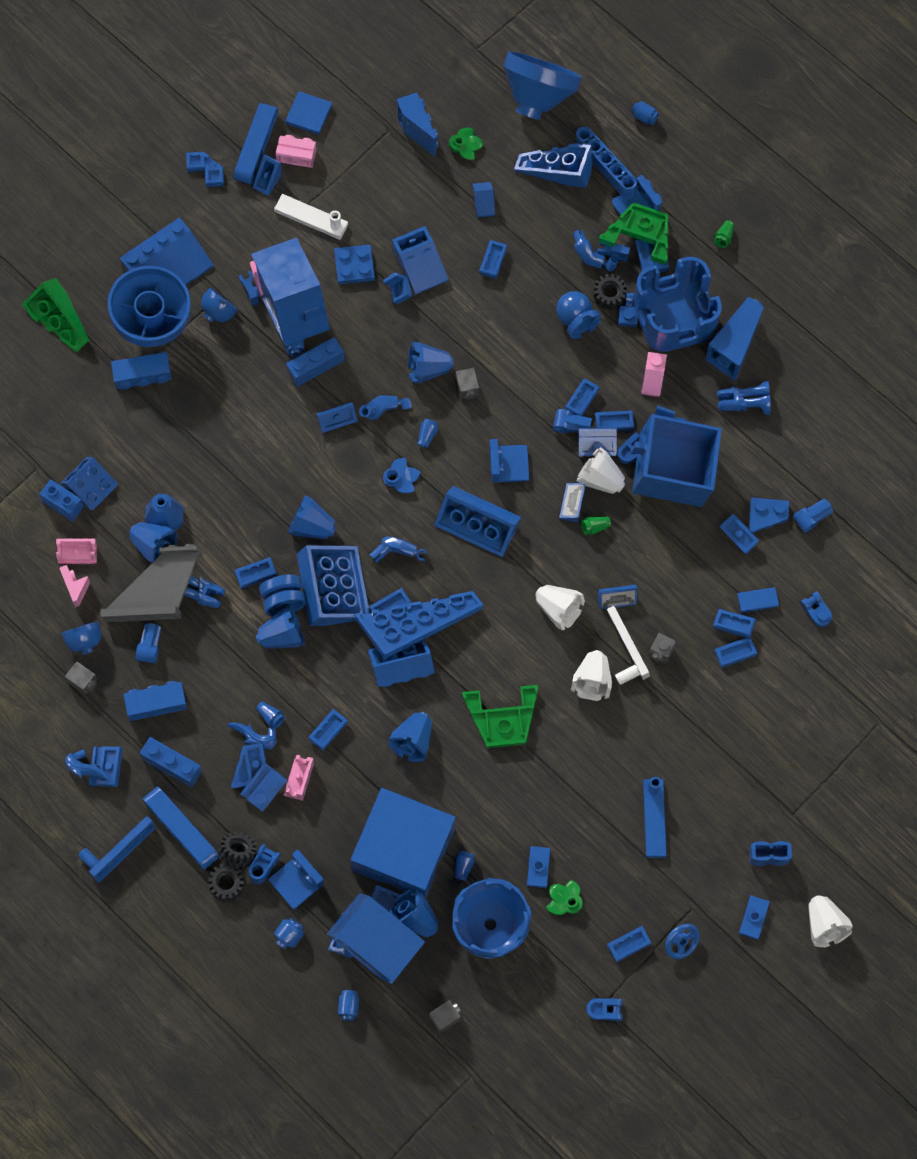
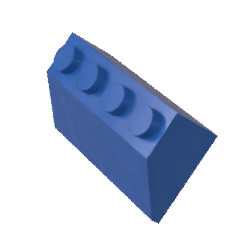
[434,486,521,557]

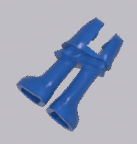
[717,381,771,415]
[184,576,226,608]

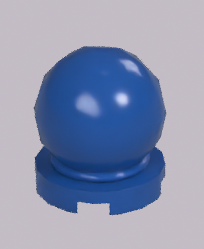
[556,291,602,339]

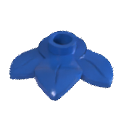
[383,458,420,493]

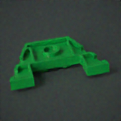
[598,202,668,265]
[462,685,538,748]

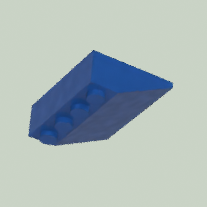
[120,217,214,285]
[297,545,370,626]

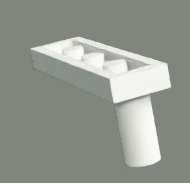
[274,194,348,240]
[607,606,650,685]

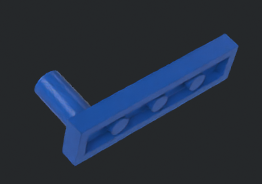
[643,777,666,858]
[78,816,156,883]

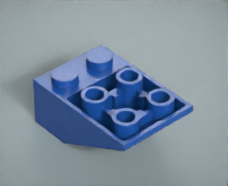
[397,93,438,156]
[392,226,449,295]

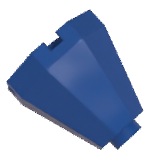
[408,342,454,383]
[145,494,184,531]
[287,496,336,539]
[129,522,178,563]
[256,606,305,649]
[388,712,432,762]
[389,889,438,937]

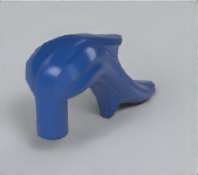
[227,722,277,750]
[65,750,108,781]

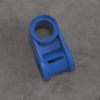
[249,844,281,885]

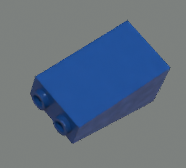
[705,297,764,381]

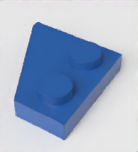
[749,498,789,534]
[231,743,266,788]

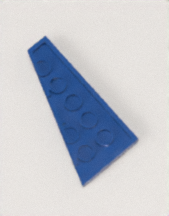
[354,591,483,659]

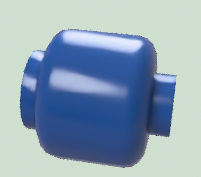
[274,918,304,949]

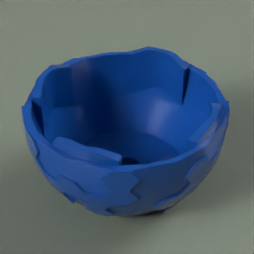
[452,878,531,959]

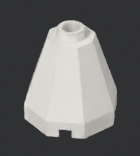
[576,447,625,494]
[535,585,585,631]
[571,651,612,701]
[809,896,853,948]

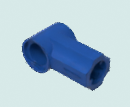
[553,409,592,433]
[793,499,833,533]
[136,623,162,664]

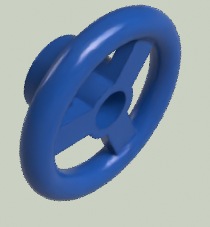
[665,924,700,959]

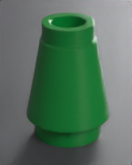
[714,221,735,248]
[581,516,611,536]

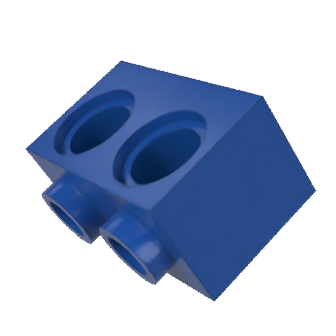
[39,479,84,522]

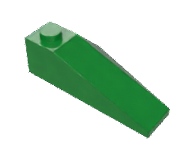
[22,278,89,352]

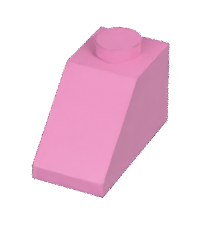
[641,352,667,398]

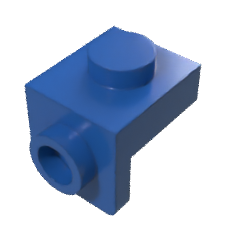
[383,273,412,304]

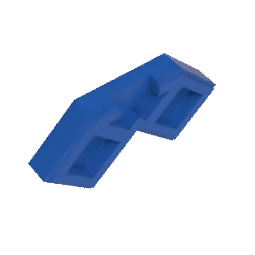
[186,152,224,187]

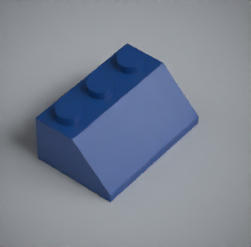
[368,639,435,687]

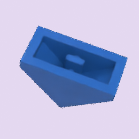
[252,155,282,195]
[472,182,495,218]

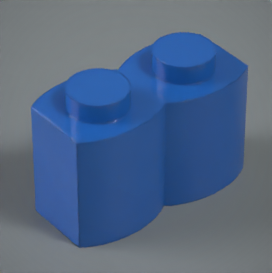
[749,841,792,866]

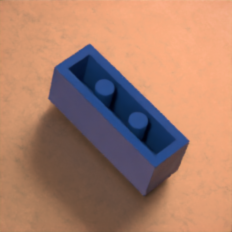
[286,337,345,387]
[111,352,172,390]
[124,681,187,721]
[140,737,202,788]

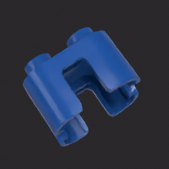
[634,257,722,352]

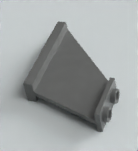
[101,544,202,622]

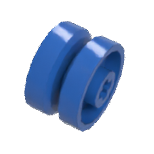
[259,574,306,616]

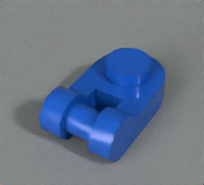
[617,432,640,464]
[800,591,832,627]
[586,999,623,1021]

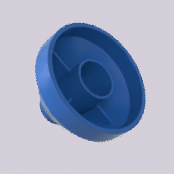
[503,51,582,119]
[108,266,191,347]

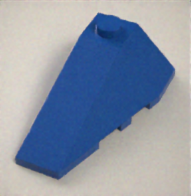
[514,144,592,188]

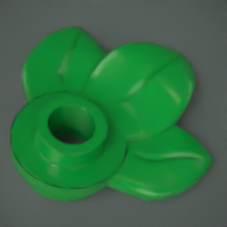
[449,128,484,160]
[546,880,583,916]

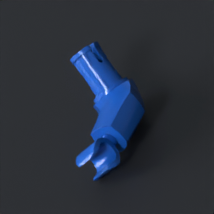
[573,230,618,271]
[359,395,412,420]
[369,536,428,563]

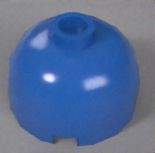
[201,287,238,323]
[61,622,101,655]

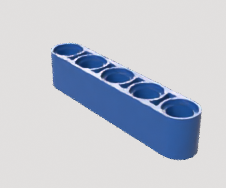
[233,103,278,184]
[576,127,637,199]
[142,786,220,870]

